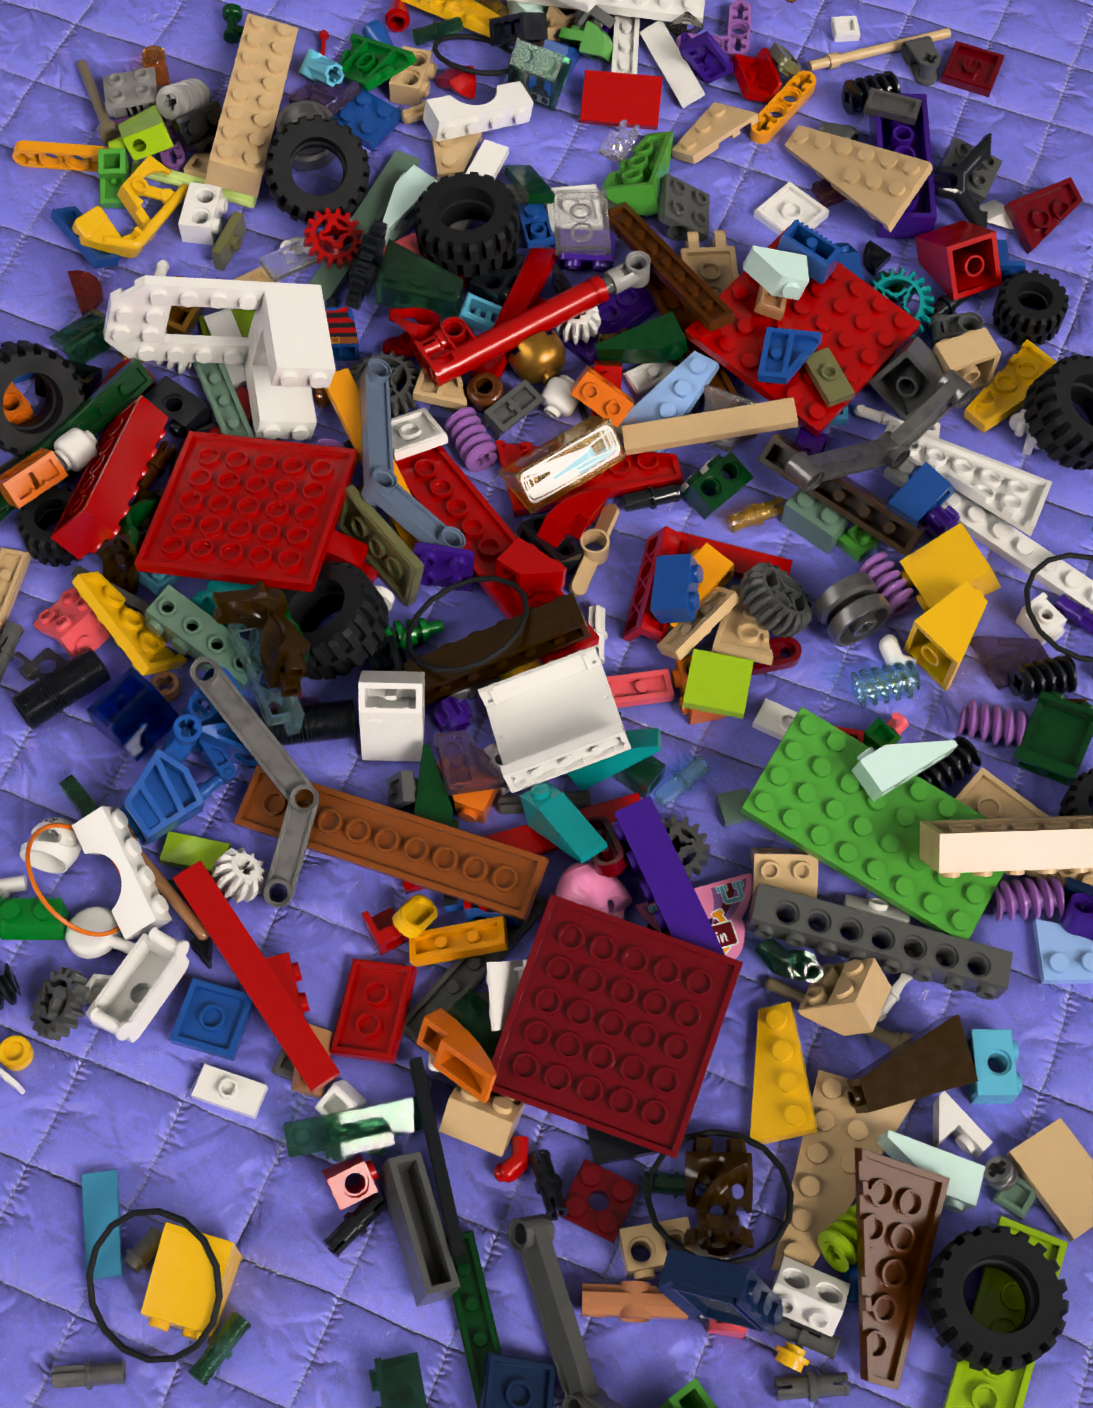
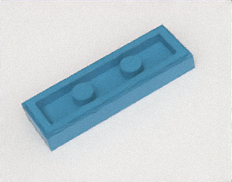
[82,1169,124,1281]

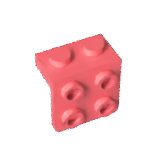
[33,587,112,658]

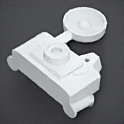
[65,906,189,1043]

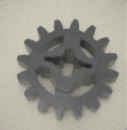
[661,815,710,881]
[30,967,90,1041]

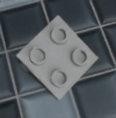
[103,67,158,119]

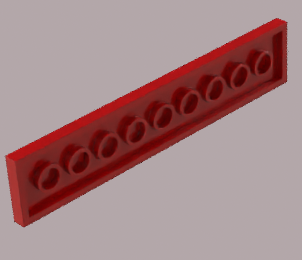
[394,446,599,664]

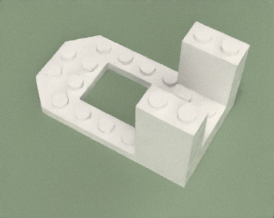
[103,275,336,441]

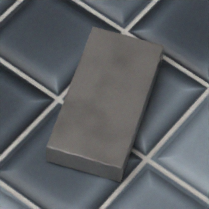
[863,87,922,126]

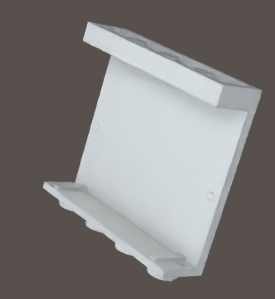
[478,646,631,793]

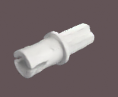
[587,605,608,664]

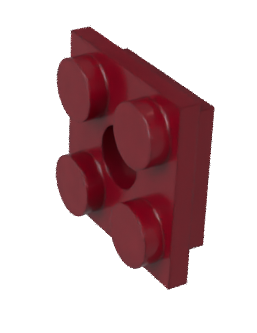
[557,1159,640,1244]

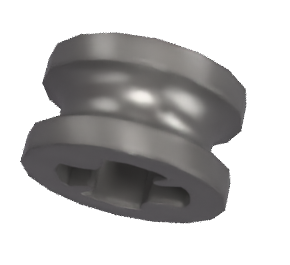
[984,1156,1019,1192]

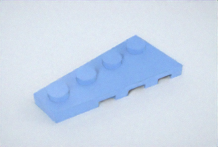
[611,351,720,453]
[1032,919,1093,984]

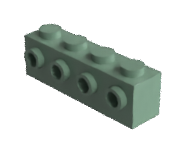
[144,584,263,692]

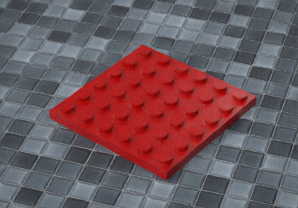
[684,226,921,437]
[134,431,359,592]

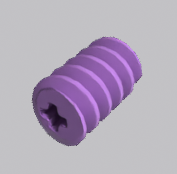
[445,407,498,472]
[858,551,917,619]
[956,700,1026,748]
[992,877,1065,921]

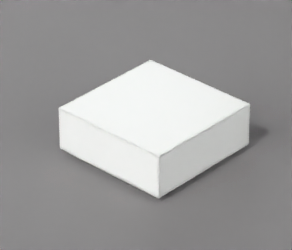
[830,16,861,42]

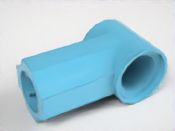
[298,48,345,87]

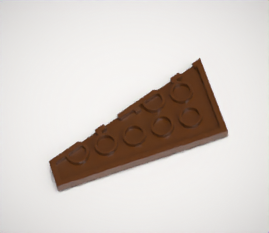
[855,1147,950,1390]

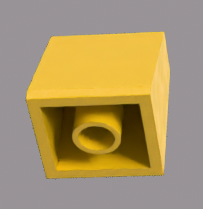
[899,523,1001,611]
[903,581,988,691]
[141,1222,242,1341]

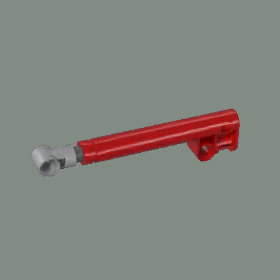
[410,251,651,387]

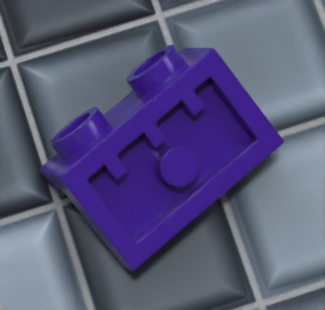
[679,31,734,84]

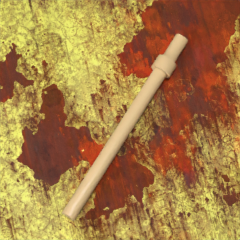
[807,28,951,72]

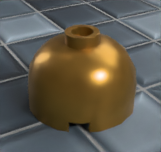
[508,330,566,385]

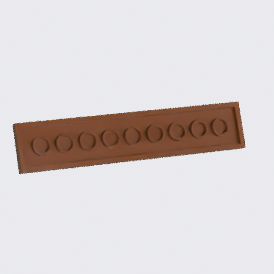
[233,765,549,922]

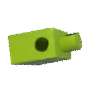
[107,105,174,161]

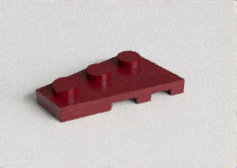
[1004,177,1083,254]

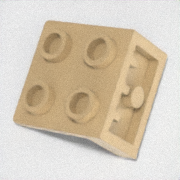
[750,847,818,918]

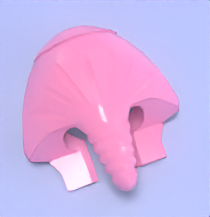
[555,862,632,920]

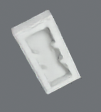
[752,698,797,740]
[843,894,910,924]
[192,1064,268,1119]

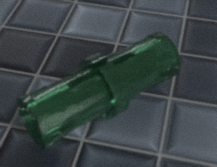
[188,1312,251,1386]

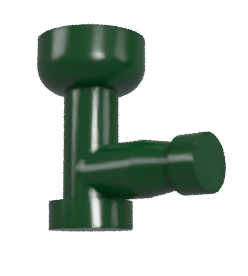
[222,3,244,44]

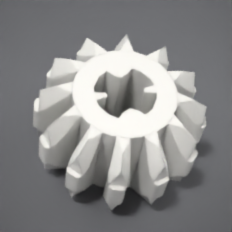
[555,306,601,345]
[211,847,268,904]

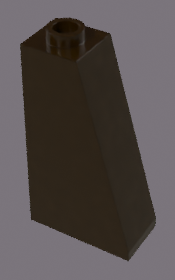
[847,1015,978,1113]

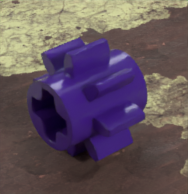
[924,505,960,540]
[433,697,473,735]

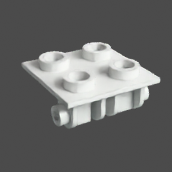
[486,959,528,1031]

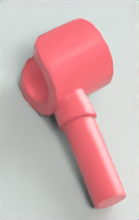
[886,712,909,735]

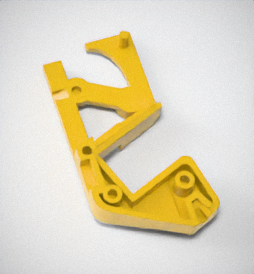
[72,155,188,258]

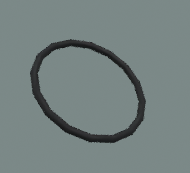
[432,34,519,76]

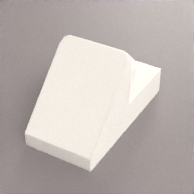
[933,1091,993,1159]

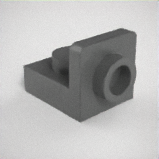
[574,5,616,29]
[387,770,418,810]

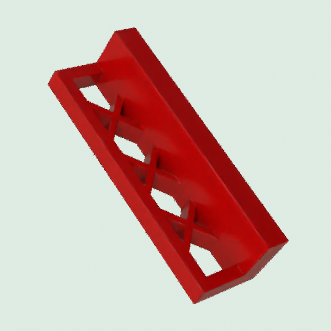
[622,526,690,643]

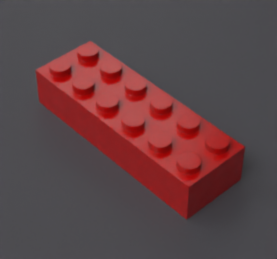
[50,395,169,560]

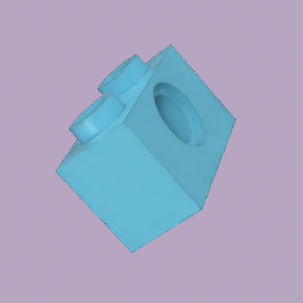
[966,1029,1022,1104]

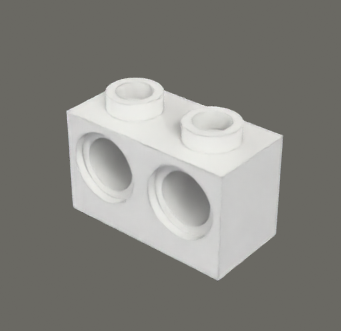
[178,182,228,245]
[771,1256,850,1337]

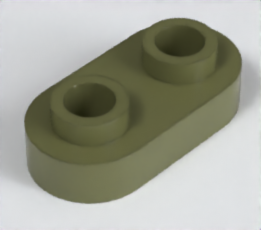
[769,42,802,77]

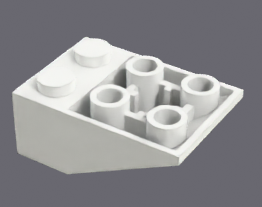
[358,670,425,762]

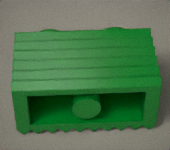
[0,896,70,940]

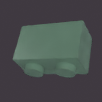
[781,488,849,554]

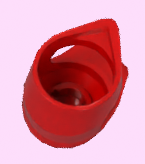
[382,307,442,357]

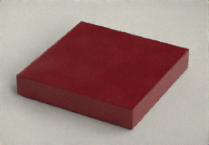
[940,41,1005,97]

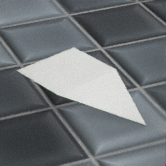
[980,199,1015,230]

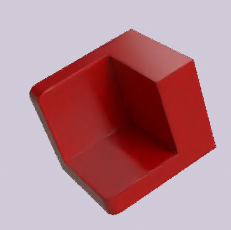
[361,908,409,956]

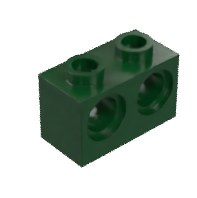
[682,451,754,520]

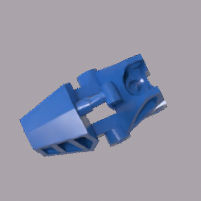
[120,667,258,845]

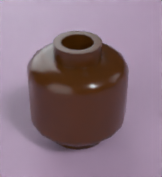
[467,372,504,414]

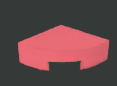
[708,1319,747,1339]

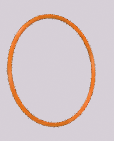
[25,823,121,937]

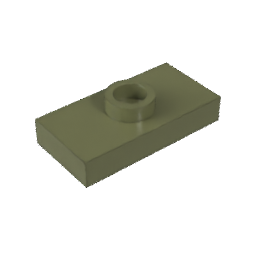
[211,211,246,271]
[803,347,855,408]

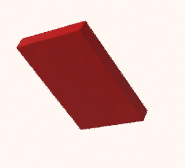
[580,70,663,130]
[329,958,418,1064]

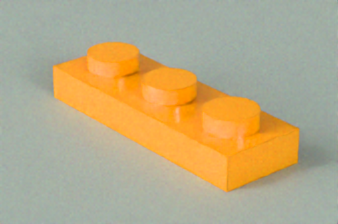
[409,916,508,967]

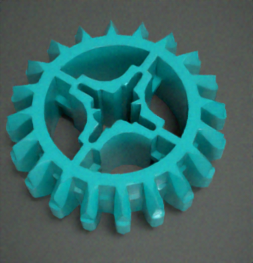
[869,268,935,340]

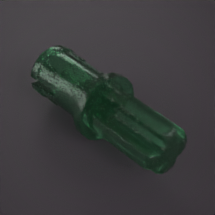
[412,17,464,46]

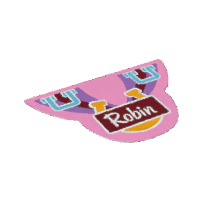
[636,873,752,959]

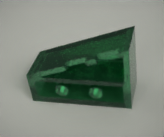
[375,239,464,318]

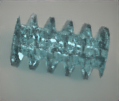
[851,660,920,708]

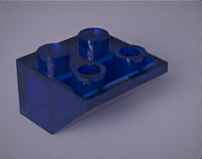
[86,667,179,762]

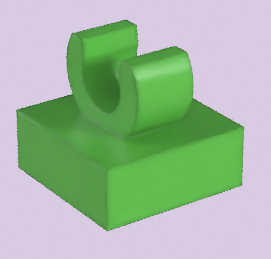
[837,524,879,563]

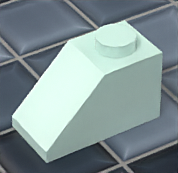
[743,245,809,300]

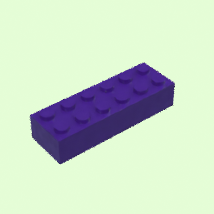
[869,93,937,238]
[612,796,726,956]

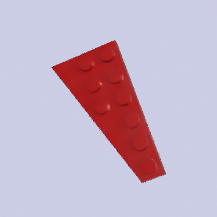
[495,440,683,517]

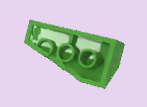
[601,131,674,216]

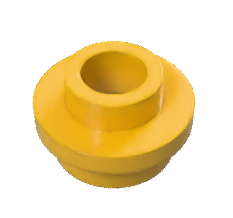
[775,1341,810,1373]

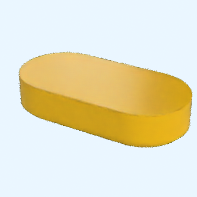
[392,894,438,939]

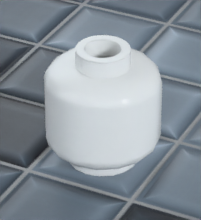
[541,375,579,419]
[53,428,98,472]

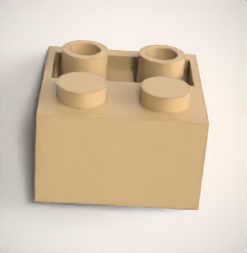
[798,958,892,1036]
[439,1084,526,1157]

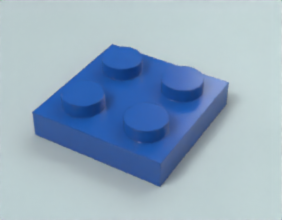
[333,89,402,151]
[169,978,254,1061]

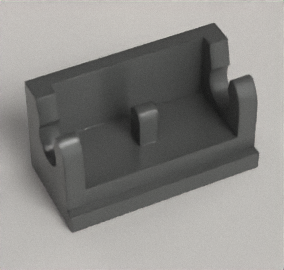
[481,379,545,440]

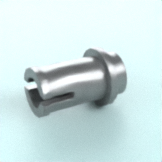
[123,1226,162,1274]

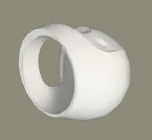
[20,817,82,874]

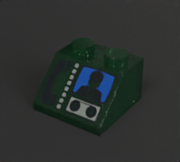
[508,38,573,111]

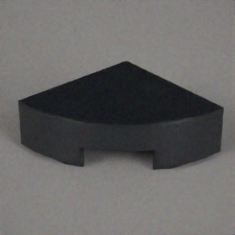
[863,240,891,276]

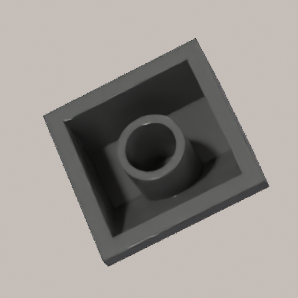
[868,335,943,421]

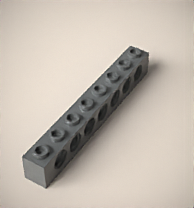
[745,883,1013,1000]

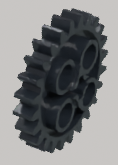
[345,219,388,310]

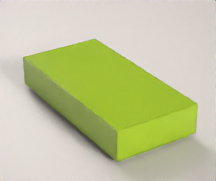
[159,831,231,872]

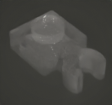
[599,119,639,163]

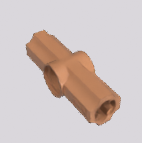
[581,1281,688,1323]

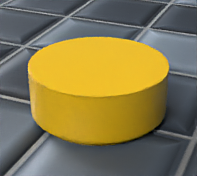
[0,1035,34,1071]

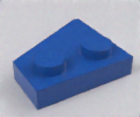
[758,327,822,385]

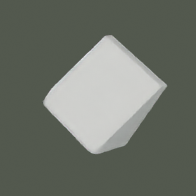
[315,1080,367,1130]

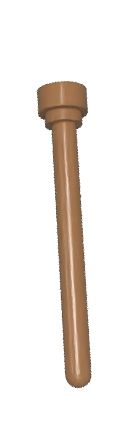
[128,825,209,940]

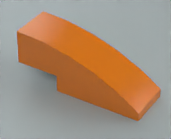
[416,1008,497,1103]

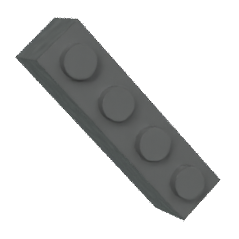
[379,1151,460,1307]

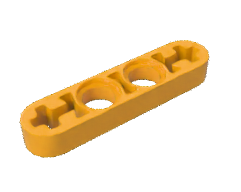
[749,70,816,144]
[12,140,110,172]

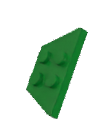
[339,33,417,91]

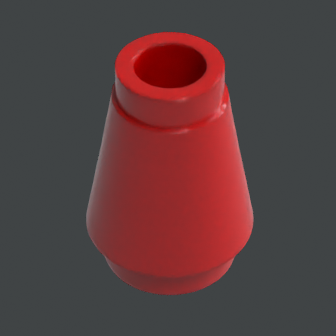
[385,0,410,32]

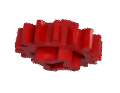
[303,208,363,269]

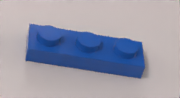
[51,206,120,269]

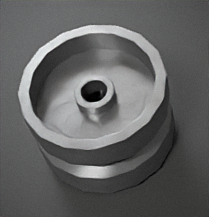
[276,100,335,171]
[813,572,892,647]

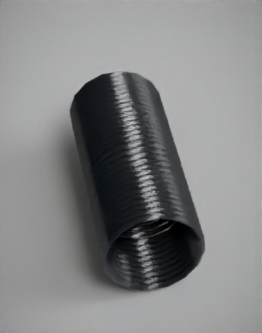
[11,647,111,730]
[259,699,357,747]

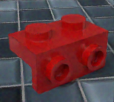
[730,47,782,103]

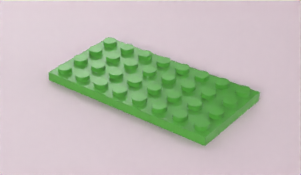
[739,707,1004,940]

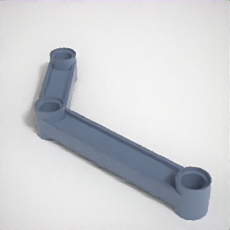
[357,358,466,549]

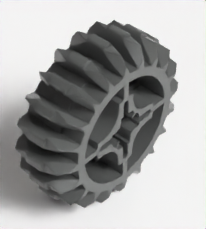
[350,350,420,418]
[738,562,813,638]

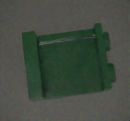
[1012,691,1093,787]

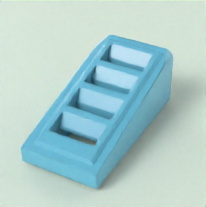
[458,292,502,332]

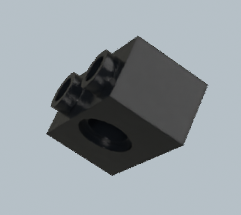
[144,376,212,439]

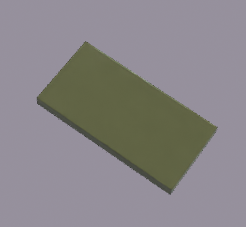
[337,485,425,606]

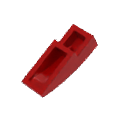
[537,488,612,548]

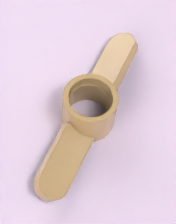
[569,504,620,597]

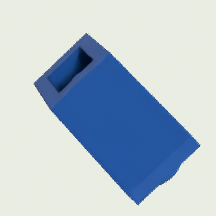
[518,203,555,249]

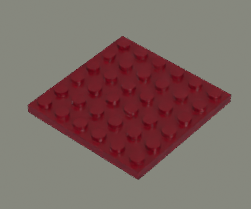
[491,894,743,1159]

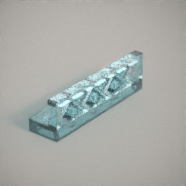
[228,624,305,735]

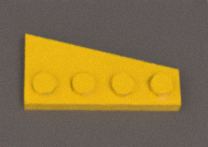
[400,0,502,38]
[964,339,1057,433]
[72,571,187,676]
[750,1002,818,1147]

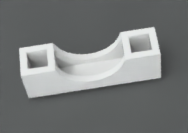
[423,81,534,142]
[72,806,172,940]

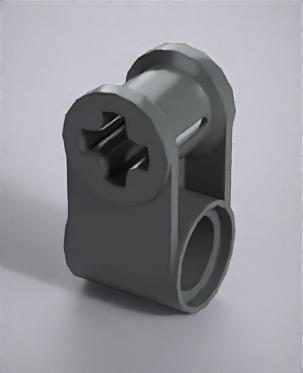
[901,36,941,86]
[926,312,983,350]

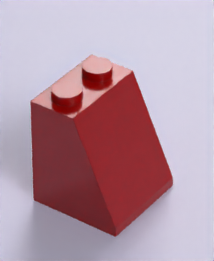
[915,220,1002,301]

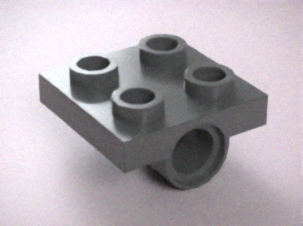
[935,137,1002,205]
[658,173,710,242]

